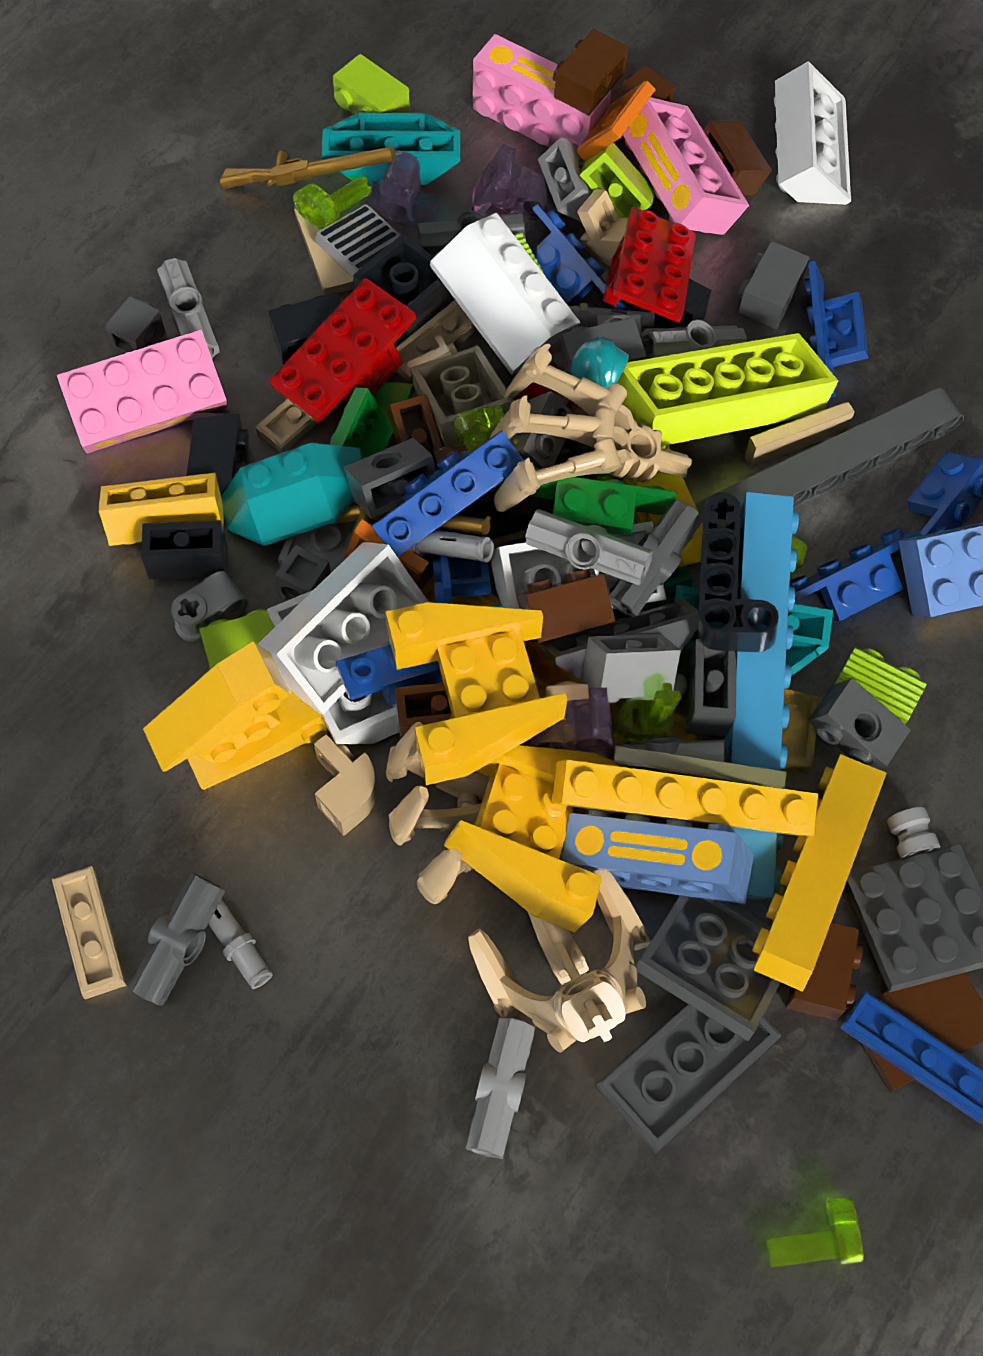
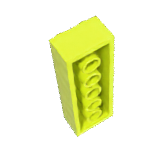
[616,333,838,446]

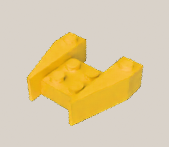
[385,602,567,785]
[143,641,328,790]
[444,745,629,933]

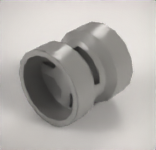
[887,807,941,859]

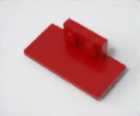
[603,207,696,322]
[269,279,417,422]

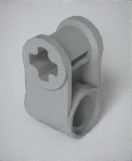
[171,571,249,642]

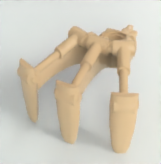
[490,344,691,512]
[386,722,489,904]
[468,869,651,1053]

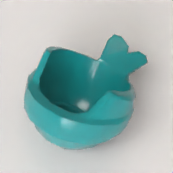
[571,336,629,404]

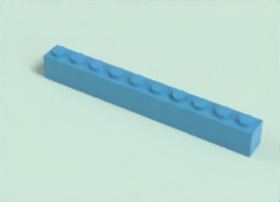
[722,492,799,901]

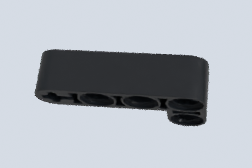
[698,493,779,652]

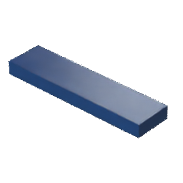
[840,990,983,1125]

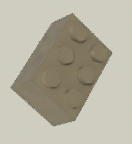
[410,345,513,447]

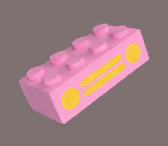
[472,34,611,148]
[623,97,749,235]
[57,330,227,454]

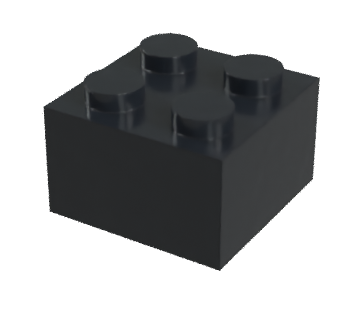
[353,233,455,340]

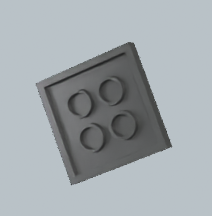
[845,844,983,993]
[636,895,781,1041]

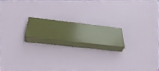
[614,746,787,788]

